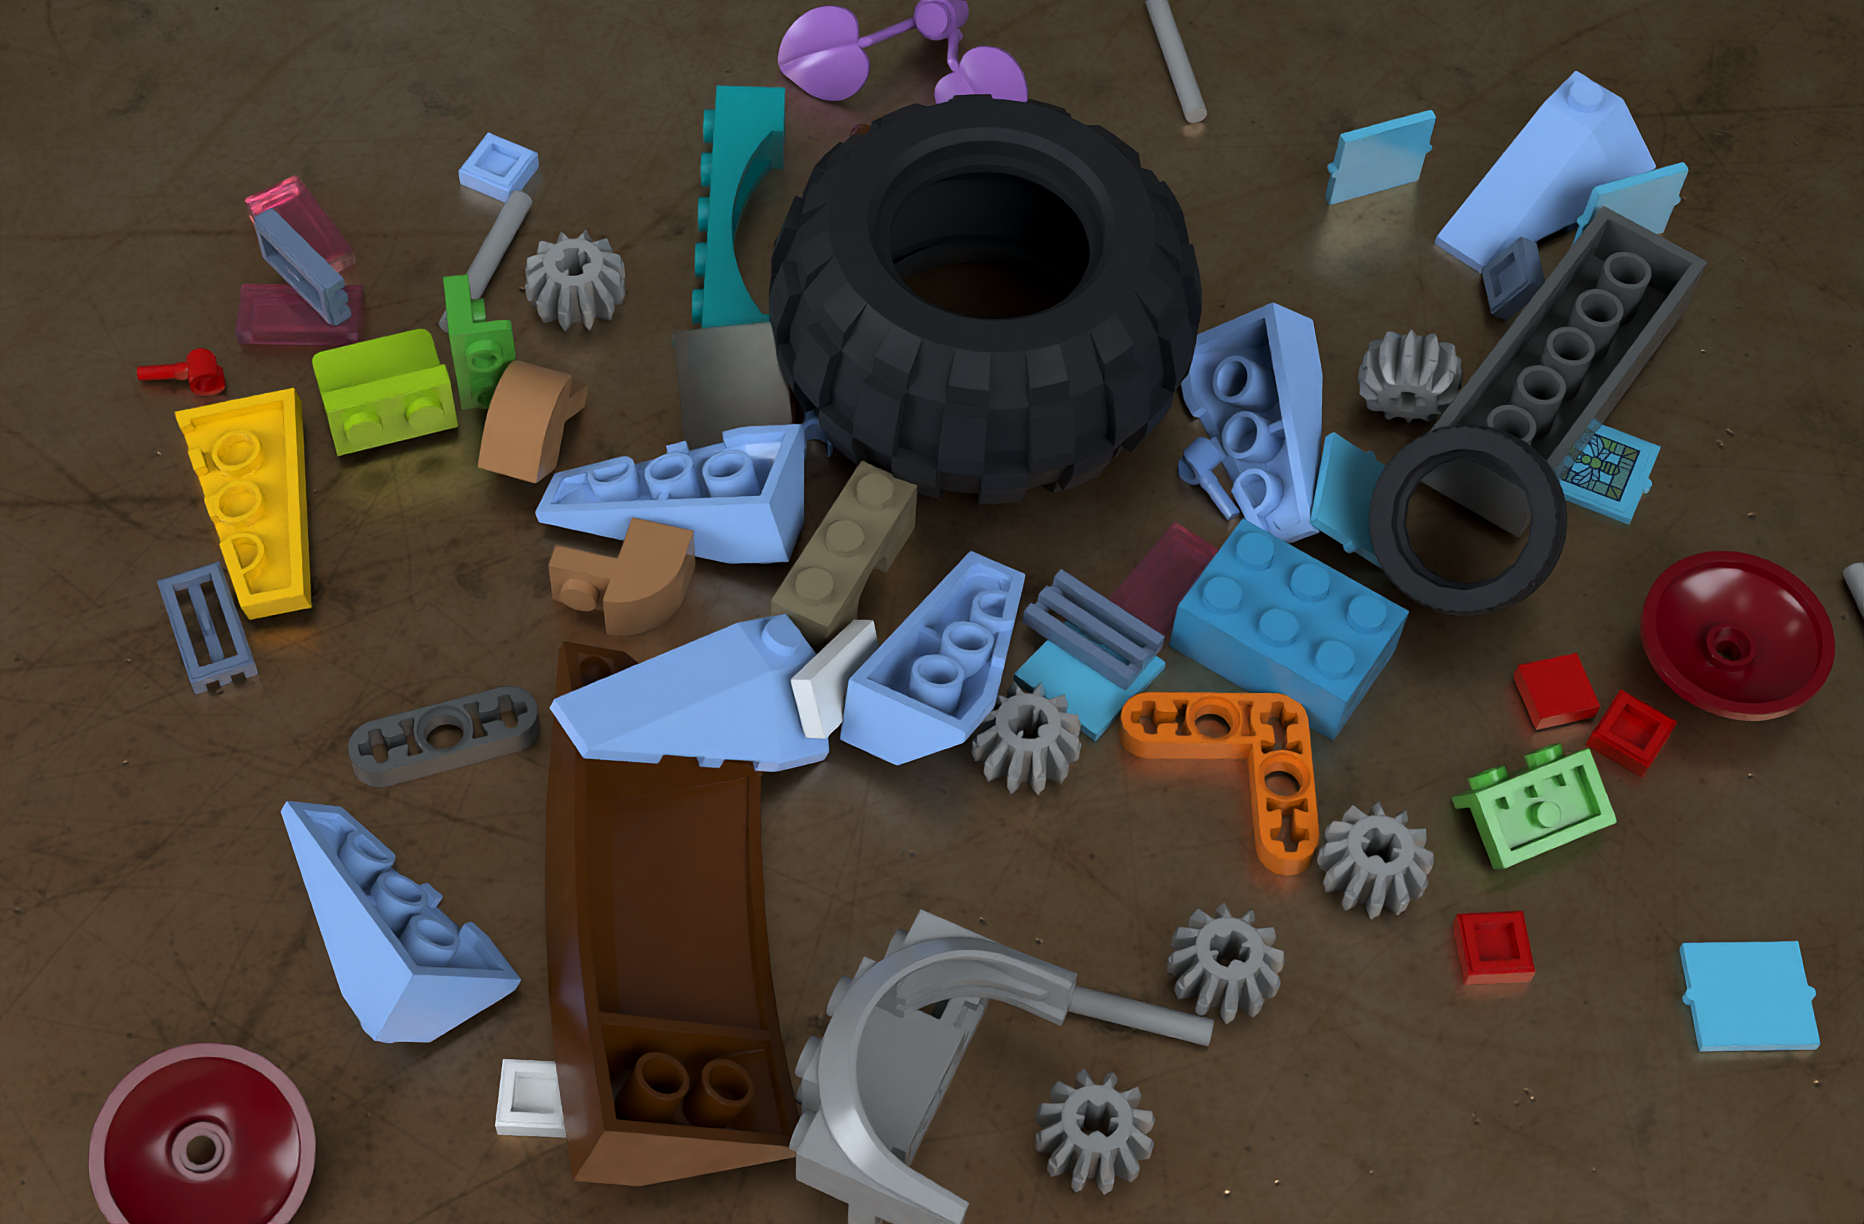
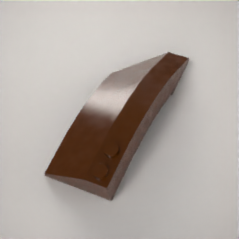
[545,641,799,1186]

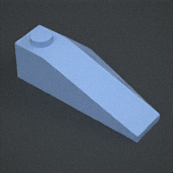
[1434,71,1656,274]
[1181,302,1323,544]
[535,424,804,564]
[840,551,1026,766]
[550,614,829,772]
[281,801,521,1043]

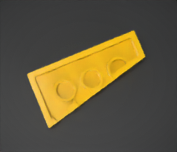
[174,388,312,620]

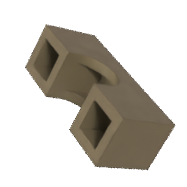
[771,461,918,654]

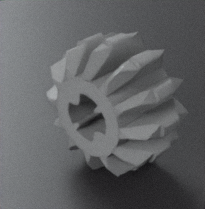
[525,230,626,332]
[1358,329,1463,424]
[971,681,1081,795]
[1317,801,1434,920]
[1166,902,1285,1025]
[1034,1069,1155,1195]

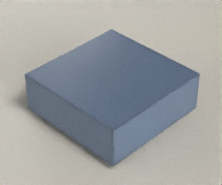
[1482,237,1545,321]

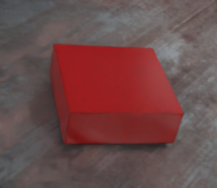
[1513,653,1600,730]
[1586,689,1677,778]
[1452,911,1535,985]

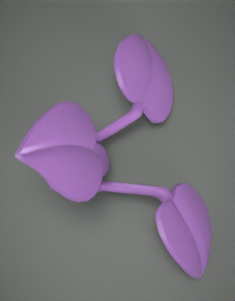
[778,0,1028,104]

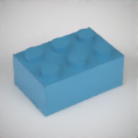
[1169,518,1409,741]

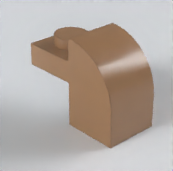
[477,359,589,484]
[548,517,696,636]

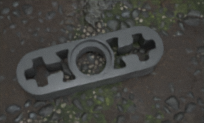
[348,686,540,788]

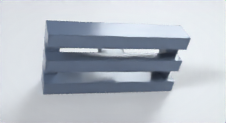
[254,207,352,327]
[157,561,258,695]
[1022,569,1165,691]

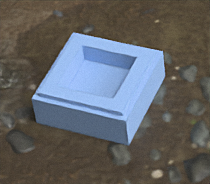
[458,132,539,203]

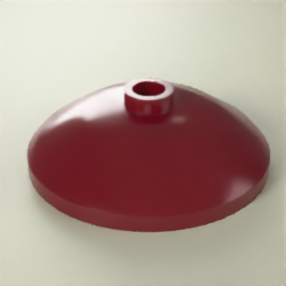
[1640,551,1835,721]
[88,1042,316,1224]

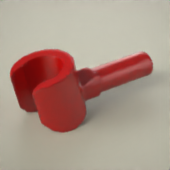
[137,348,225,396]

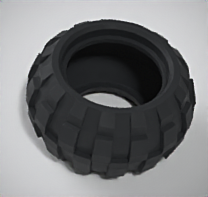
[769,94,1202,504]

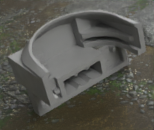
[789,909,1077,1224]

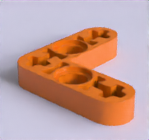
[1118,692,1320,876]

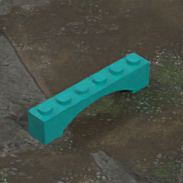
[689,85,785,399]

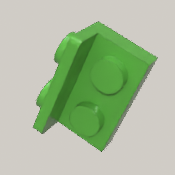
[443,274,517,410]
[1451,742,1617,869]

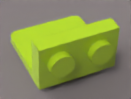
[312,329,459,456]

